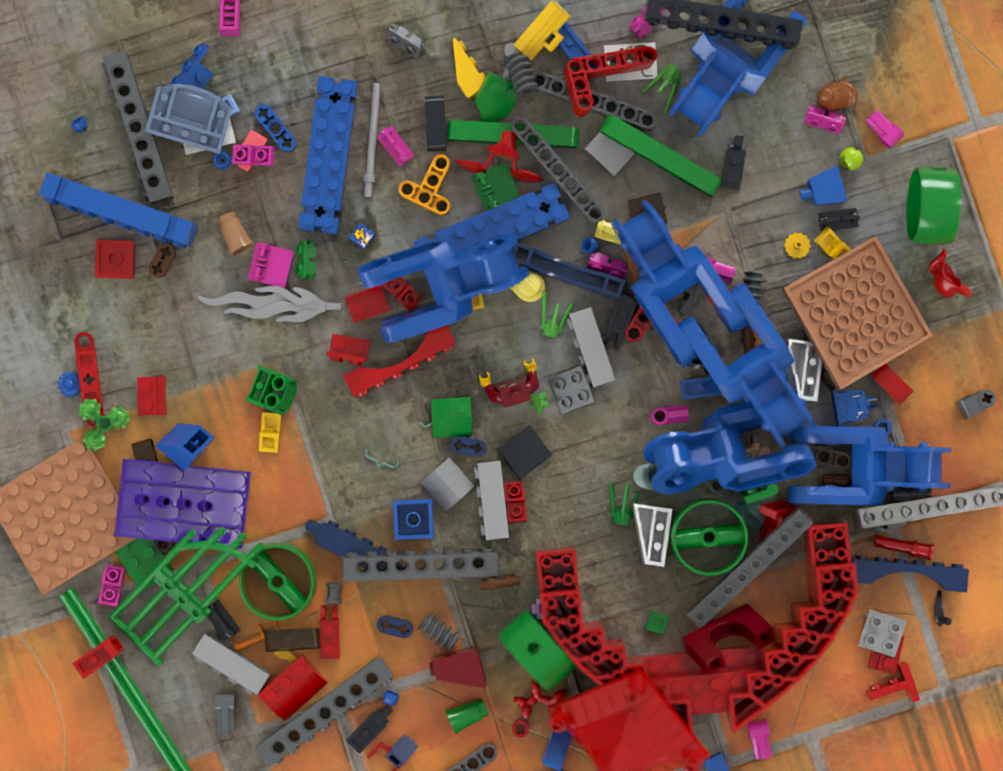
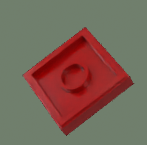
[95,239,136,279]

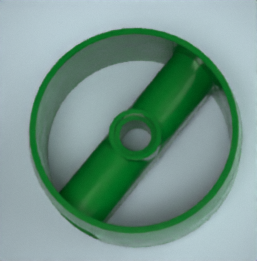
[906,166,961,245]
[669,498,748,576]
[238,542,318,621]
[498,609,577,691]

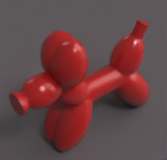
[513,679,566,719]

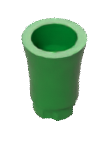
[445,698,489,735]

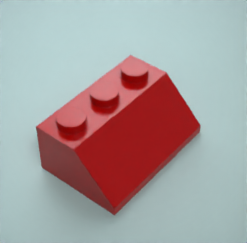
[258,654,328,721]

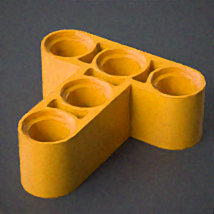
[398,154,451,216]

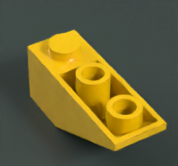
[453,38,486,101]

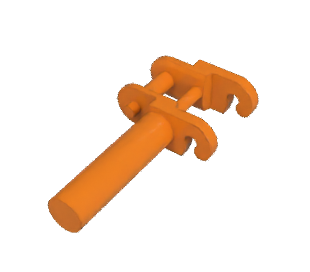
[234,621,281,651]

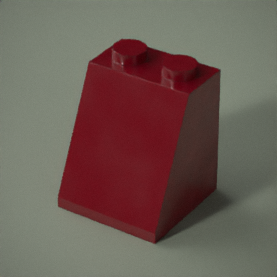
[429,645,487,688]

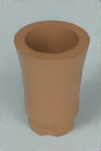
[218,212,254,256]

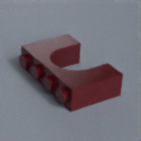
[682,604,775,676]

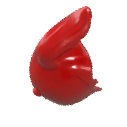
[928,248,971,298]

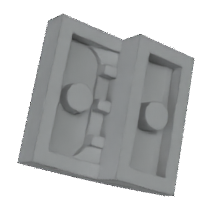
[584,132,635,176]

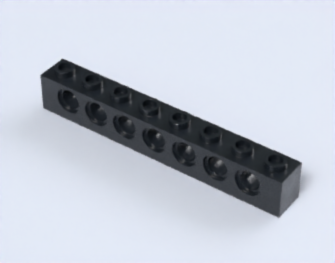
[644,0,803,49]

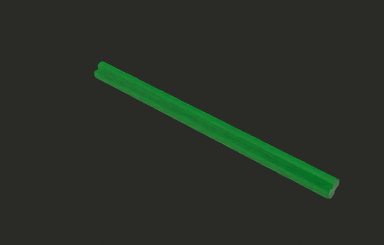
[59,587,191,771]

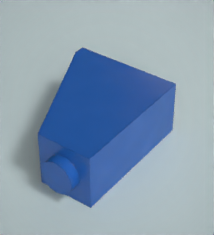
[541,730,572,771]

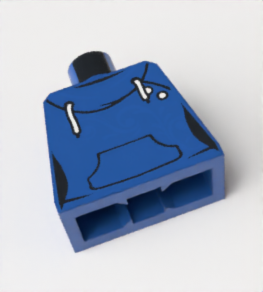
[830,390,878,427]

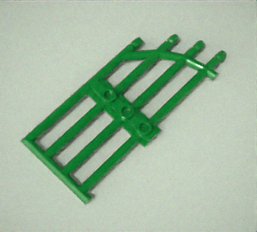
[108,527,265,667]

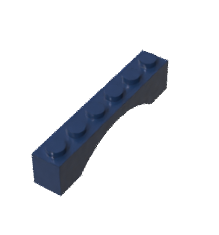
[512,242,625,301]
[851,555,969,592]

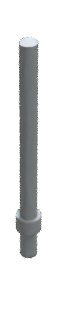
[363,83,381,198]

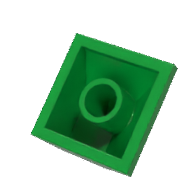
[431,397,472,438]

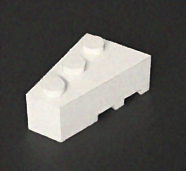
[783,339,822,401]
[632,503,672,567]

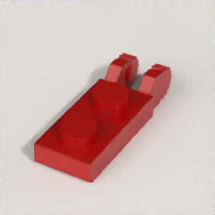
[320,605,340,659]

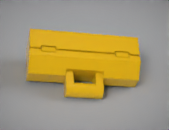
[513,1,571,60]

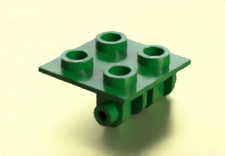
[471,163,521,211]

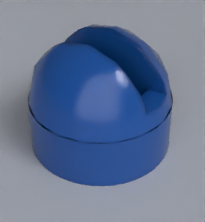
[71,116,88,133]
[582,237,598,253]
[383,690,400,706]

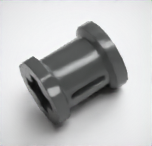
[325,582,343,603]

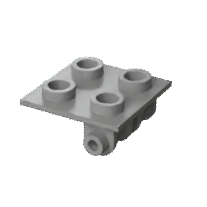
[858,609,907,658]

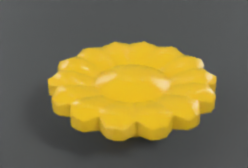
[784,233,811,259]

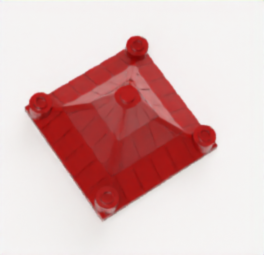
[548,670,710,771]

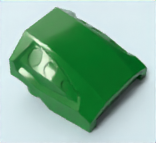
[245,365,297,415]

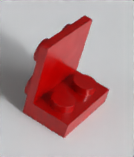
[326,334,371,366]

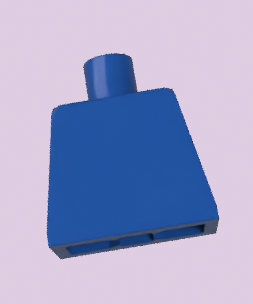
[799,166,848,206]

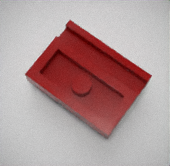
[345,285,390,324]
[137,376,167,416]
[867,636,904,674]

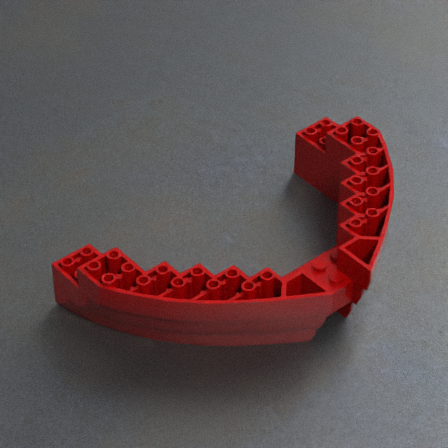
[536,521,858,733]

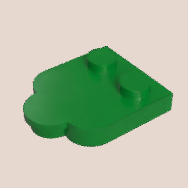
[474,71,518,122]

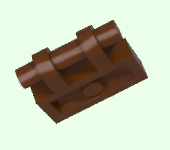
[481,573,520,591]

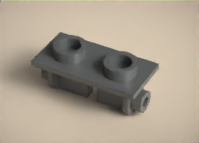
[386,24,426,59]

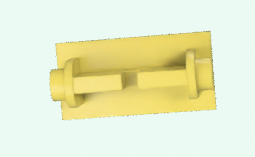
[594,220,621,245]

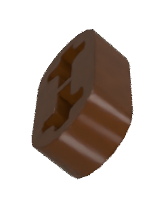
[149,244,176,278]

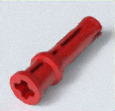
[874,535,934,560]

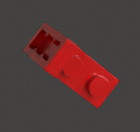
[758,499,797,544]
[72,635,125,679]
[866,661,920,702]

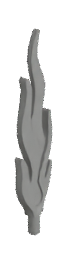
[198,286,341,322]

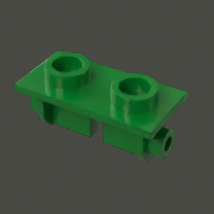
[296,240,317,279]

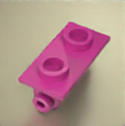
[628,4,664,39]
[804,105,846,134]
[377,126,415,167]
[587,252,628,279]

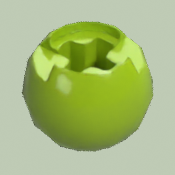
[839,147,864,171]

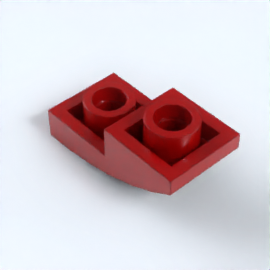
[382,277,423,311]
[871,364,914,405]
[504,481,527,524]

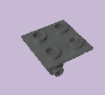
[548,366,595,414]

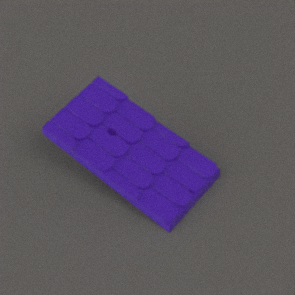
[114,459,251,549]

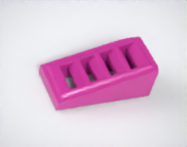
[219,0,240,37]

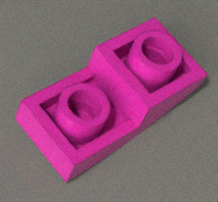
[232,145,275,166]
[98,564,125,607]

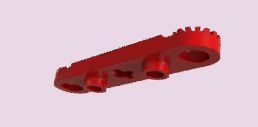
[74,332,105,427]

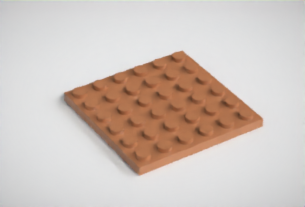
[781,236,933,391]
[0,437,137,596]

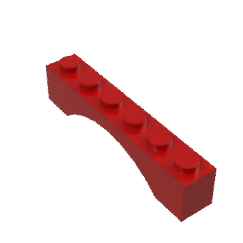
[343,325,456,398]

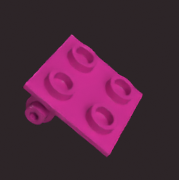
[248,242,294,288]

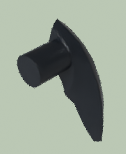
[676,359,709,374]
[934,590,952,627]

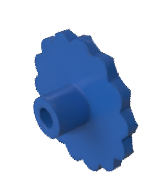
[58,371,81,397]

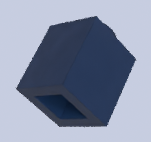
[385,734,418,769]

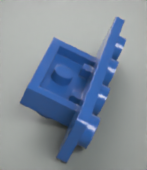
[170,43,214,89]

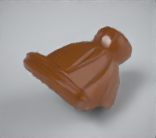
[816,77,859,111]

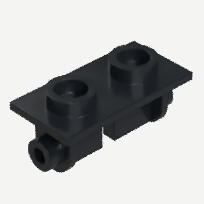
[818,208,860,232]
[207,599,241,641]

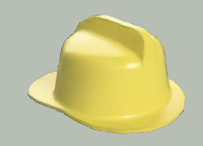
[509,266,545,302]

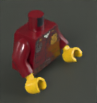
[479,358,539,408]

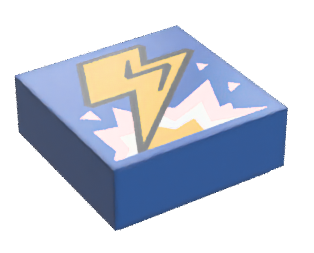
[349,223,376,249]

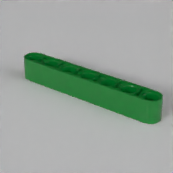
[599,114,722,198]
[447,120,579,148]

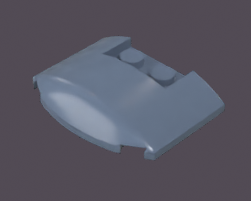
[145,84,232,154]

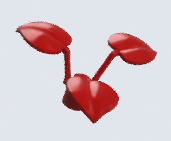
[455,131,545,183]

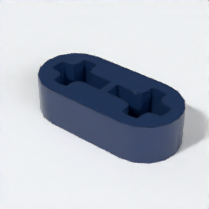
[450,437,486,457]
[377,615,413,638]

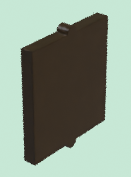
[628,192,668,224]

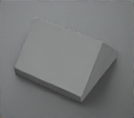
[421,457,474,511]

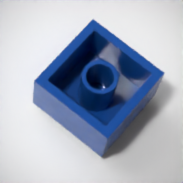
[393,499,434,540]

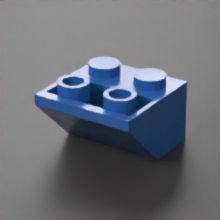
[156,423,214,471]

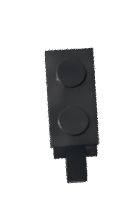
[720,135,746,190]
[346,705,393,754]

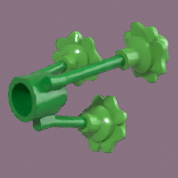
[78,399,131,452]

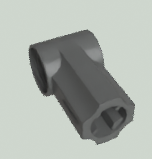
[215,694,236,733]

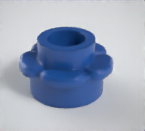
[213,151,232,170]

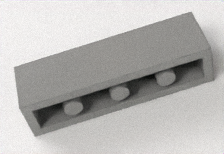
[566,307,615,388]
[474,461,509,540]
[192,632,271,695]

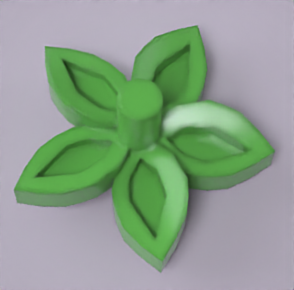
[529,392,550,415]

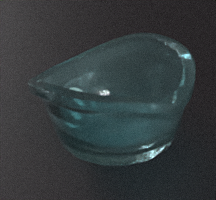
[736,500,766,529]

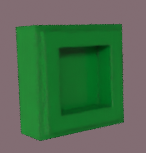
[645,611,669,636]

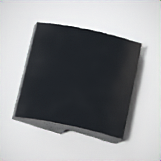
[497,425,552,480]

